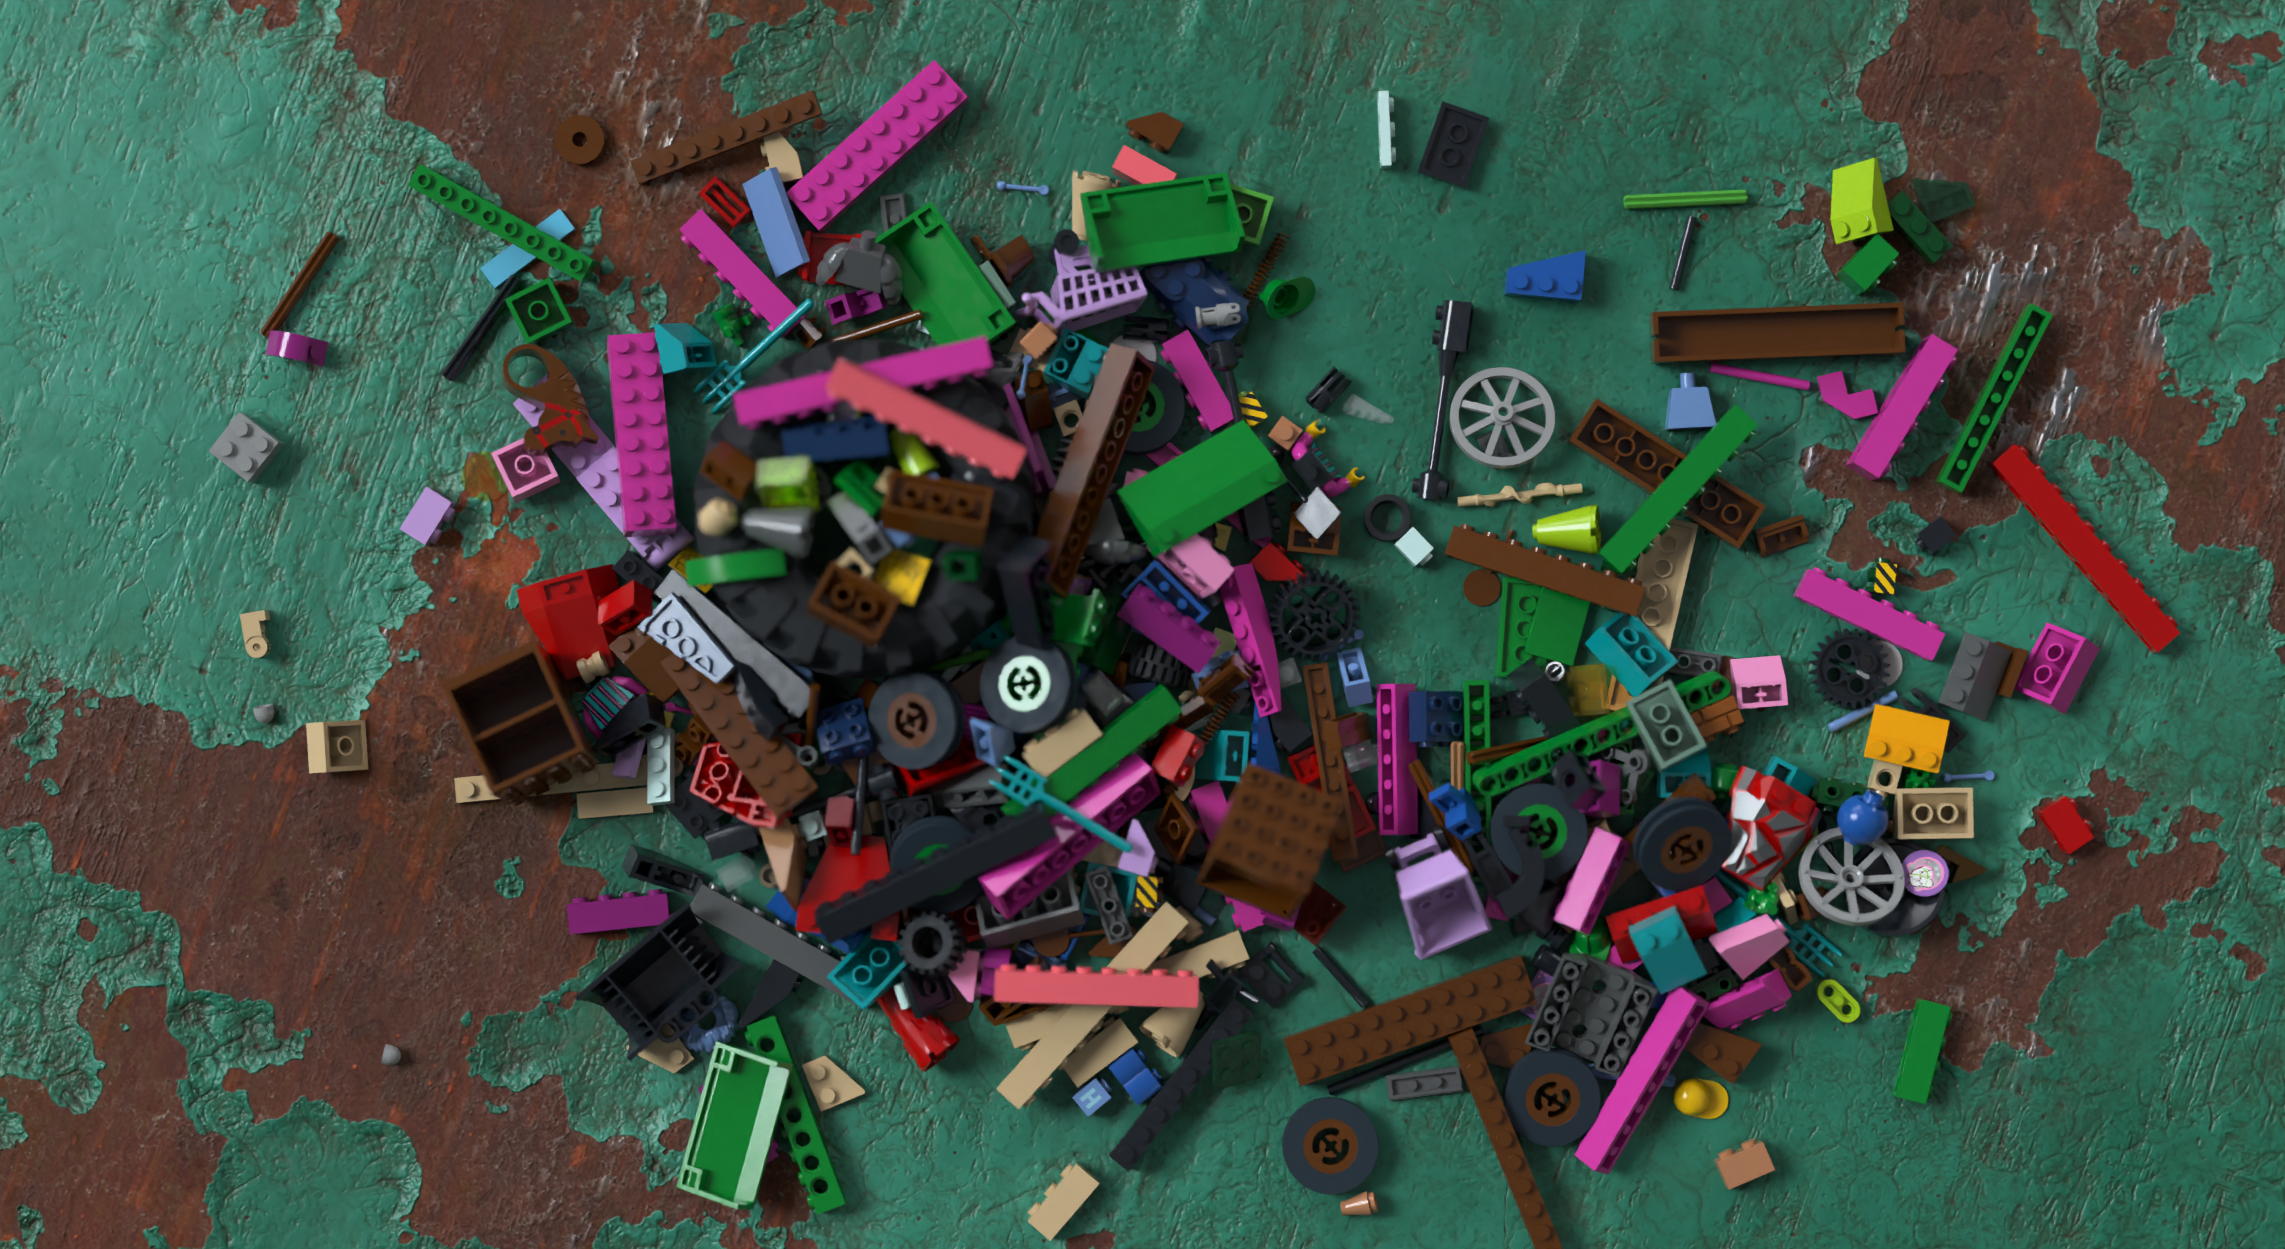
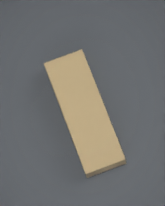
[576,788,654,819]

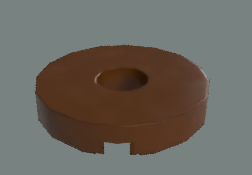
[555,115,605,165]

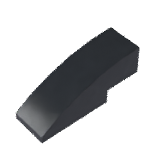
[733,661,788,742]

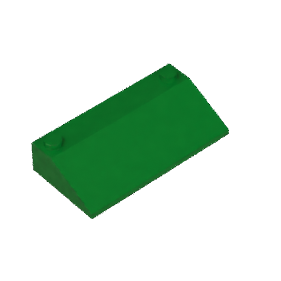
[1080,172,1245,273]
[875,201,1016,347]
[1116,420,1287,557]
[676,1041,793,1210]

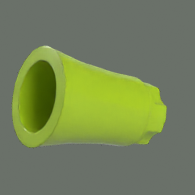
[888,428,939,476]

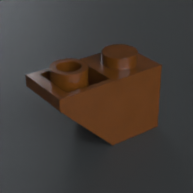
[1126,112,1184,154]

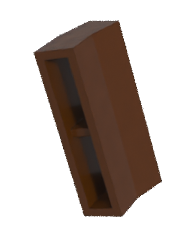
[1324,712,1373,751]

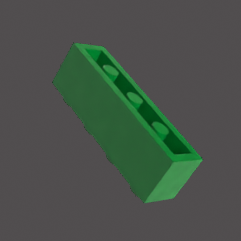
[1892,998,1952,1104]

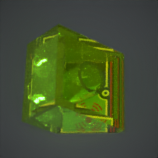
[756,456,819,511]

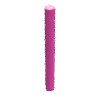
[1710,363,1810,391]

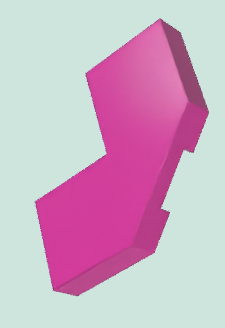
[1816,371,1878,419]

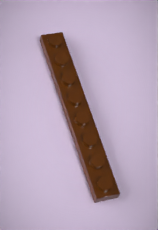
[630,90,823,185]
[1302,662,1359,863]

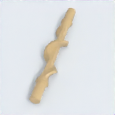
[1457,482,1582,507]

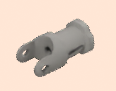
[1195,303,1241,329]

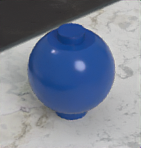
[1837,789,1888,846]

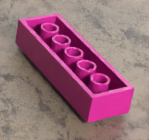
[1845,334,1958,481]

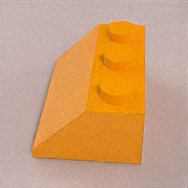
[1864,703,1950,774]

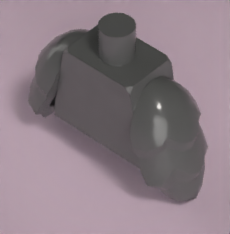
[816,230,903,306]
[1085,483,1146,565]

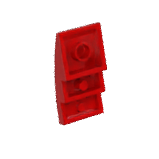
[1286,743,1376,850]

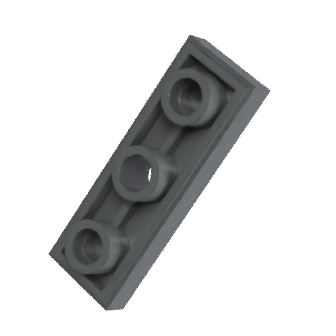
[1668,647,1722,676]
[1084,865,1134,945]

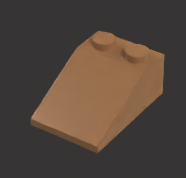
[759,818,809,912]

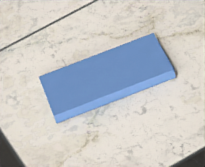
[742,167,810,278]

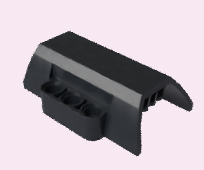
[574,902,742,1061]

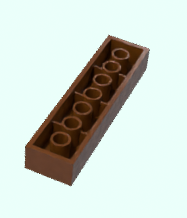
[1567,398,1766,550]

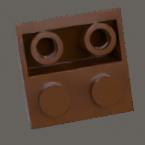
[1287,502,1341,557]

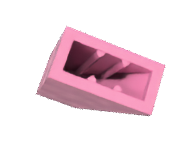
[1708,914,1790,980]

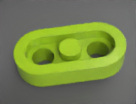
[1816,979,1860,1023]

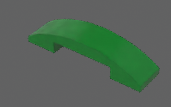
[685,549,787,587]

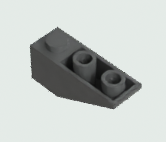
[827,491,892,566]

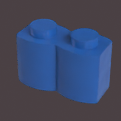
[1108,1047,1163,1105]

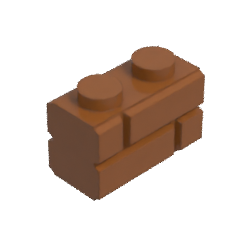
[1689,695,1744,743]

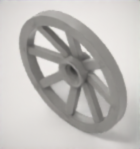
[1449,367,1555,469]
[1799,828,1905,926]

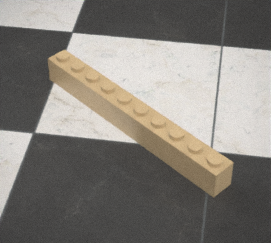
[996,901,1189,1110]
[1005,930,1249,1051]

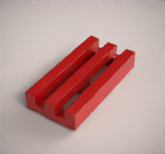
[698,176,751,229]

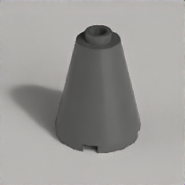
[742,507,815,558]

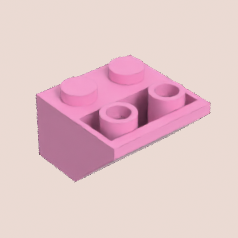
[1730,655,1788,709]
[948,947,984,1002]

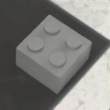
[209,412,285,484]

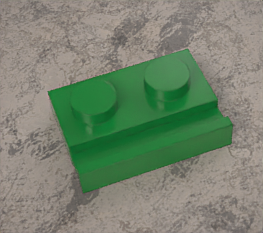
[834,458,886,517]

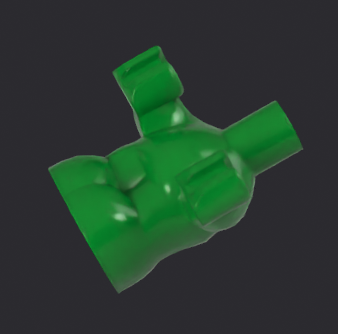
[711,302,755,346]
[1743,881,1779,915]

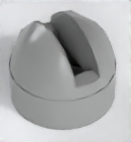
[1545,662,1567,683]
[253,704,274,723]
[382,1044,401,1065]

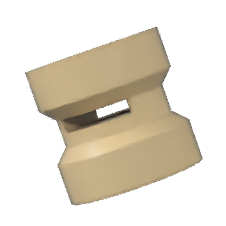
[576,651,610,684]

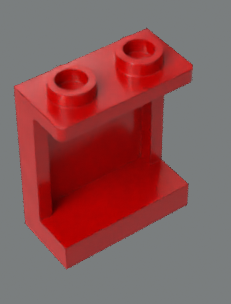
[798,230,862,286]

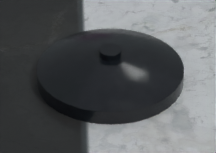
[1843,838,1945,938]

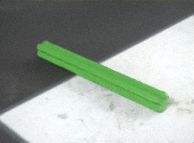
[1623,190,1747,209]

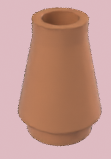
[1340,1191,1379,1216]

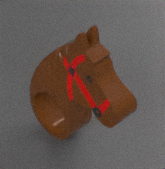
[502,344,599,456]

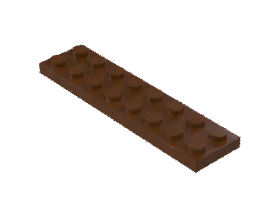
[660,653,819,819]

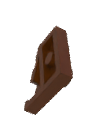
[1479,1023,1533,1068]

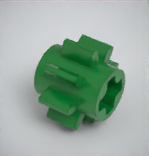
[1904,768,1936,789]

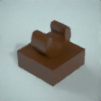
[791,317,825,350]

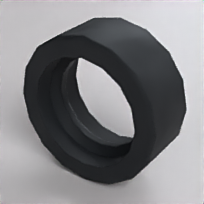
[1363,494,1411,542]

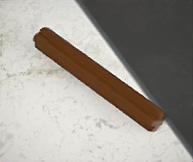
[1466,736,1547,765]

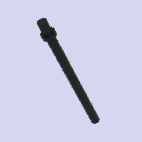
[1327,1025,1484,1096]

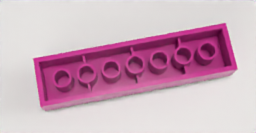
[786,60,969,233]
[607,332,676,538]
[979,753,1161,920]

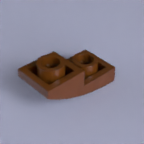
[675,714,713,767]

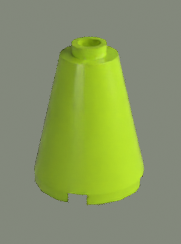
[1532,505,1601,555]

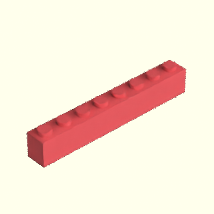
[826,357,1026,479]
[994,964,1199,1008]

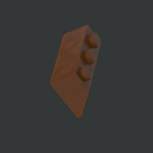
[807,561,901,649]

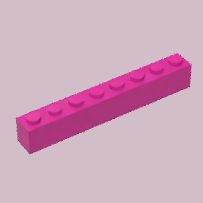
[1575,986,1710,1175]

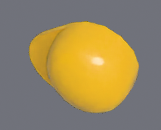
[1673,1078,1728,1119]

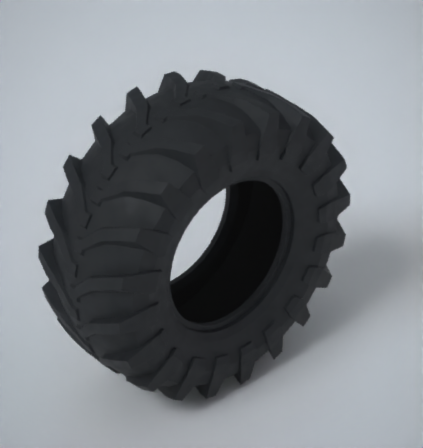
[695,339,1035,679]

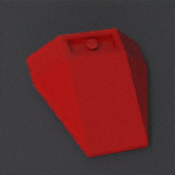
[516,564,620,680]

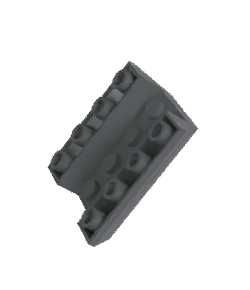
[1525,953,1658,1077]

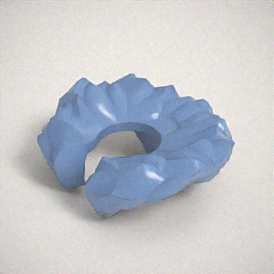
[680,994,739,1053]

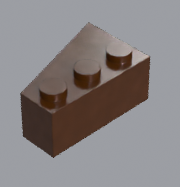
[978,954,1063,1026]
[1684,1022,1762,1084]

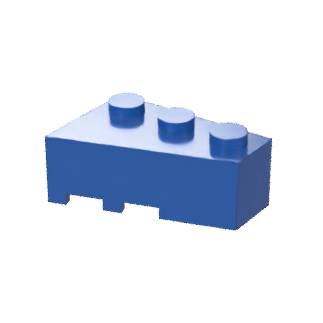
[1504,250,1586,303]

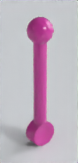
[666,702,694,715]

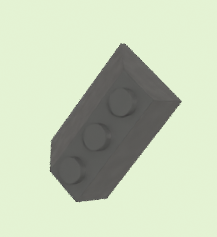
[1937,632,2012,722]

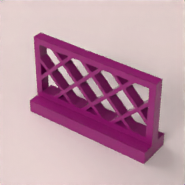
[1003,383,1056,498]

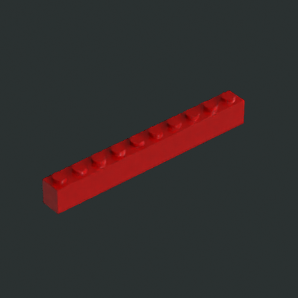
[1988,444,2180,653]

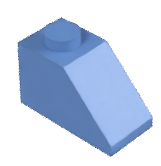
[1336,647,1373,707]
[969,718,1015,767]

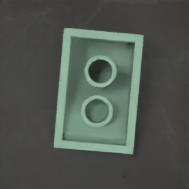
[1625,680,1707,774]

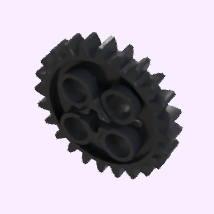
[1808,628,1891,709]

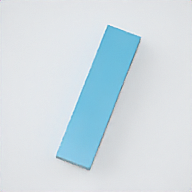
[480,209,576,289]

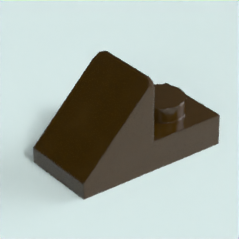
[1934,845,1987,884]

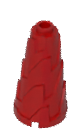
[877,984,961,1072]

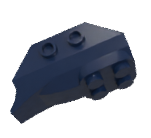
[1139,257,1250,345]

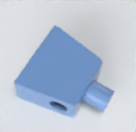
[1665,373,1716,430]

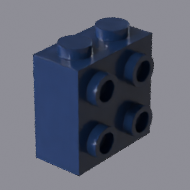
[1409,691,1464,747]
[816,698,876,765]

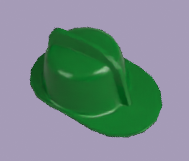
[1259,276,1316,320]
[1570,915,1613,961]

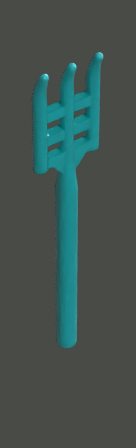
[693,298,814,414]
[989,755,1133,853]
[1713,869,1843,978]

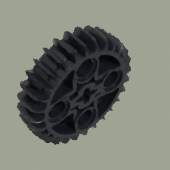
[1268,569,1361,661]

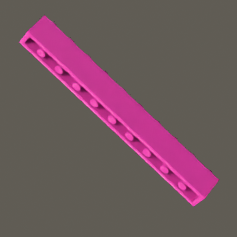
[733,336,993,429]

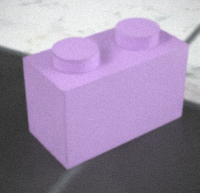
[400,487,455,546]

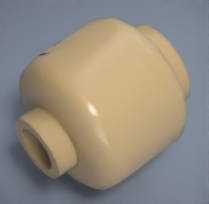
[699,499,737,537]

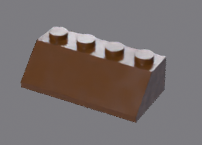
[880,470,993,547]

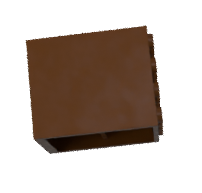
[442,640,600,806]
[1195,763,1343,922]

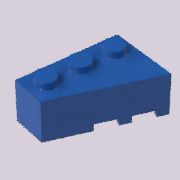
[1120,559,1212,625]

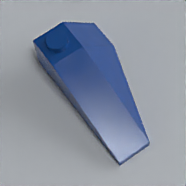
[1250,699,1284,777]

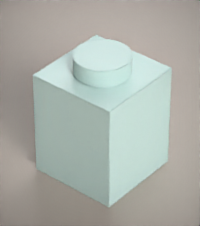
[1394,527,1434,567]

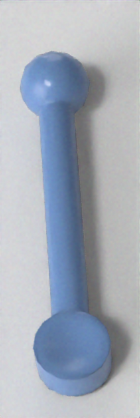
[997,181,1049,195]
[1016,355,1033,399]
[1318,630,1364,662]
[1942,770,1994,783]

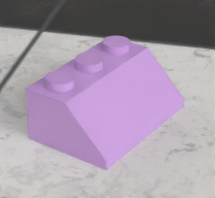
[1118,818,1158,877]

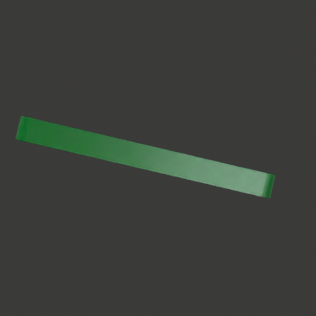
[1472,671,1731,797]

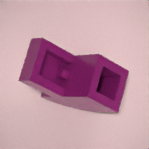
[825,289,888,325]
[265,330,328,366]
[980,947,1013,997]

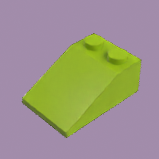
[1830,157,1894,244]

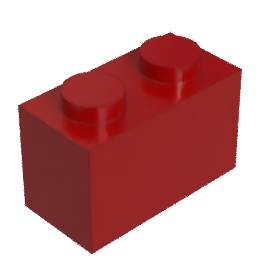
[598,580,652,636]
[1150,725,1206,787]
[2036,795,2094,854]

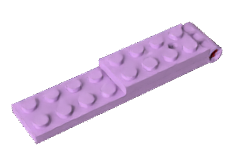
[513,374,695,572]

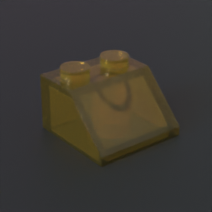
[1566,663,1610,716]

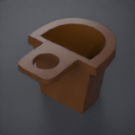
[970,234,1035,289]

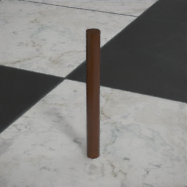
[829,309,924,342]
[804,684,820,762]

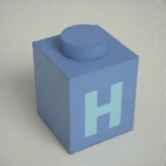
[1072,1076,1112,1117]

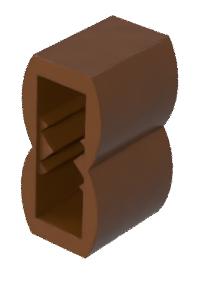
[1766,945,1812,991]

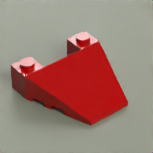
[796,835,902,941]

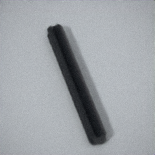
[442,275,522,381]

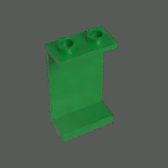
[1002,589,1107,646]

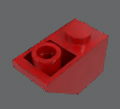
[1250,542,1305,582]

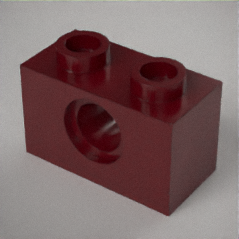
[825,796,855,847]

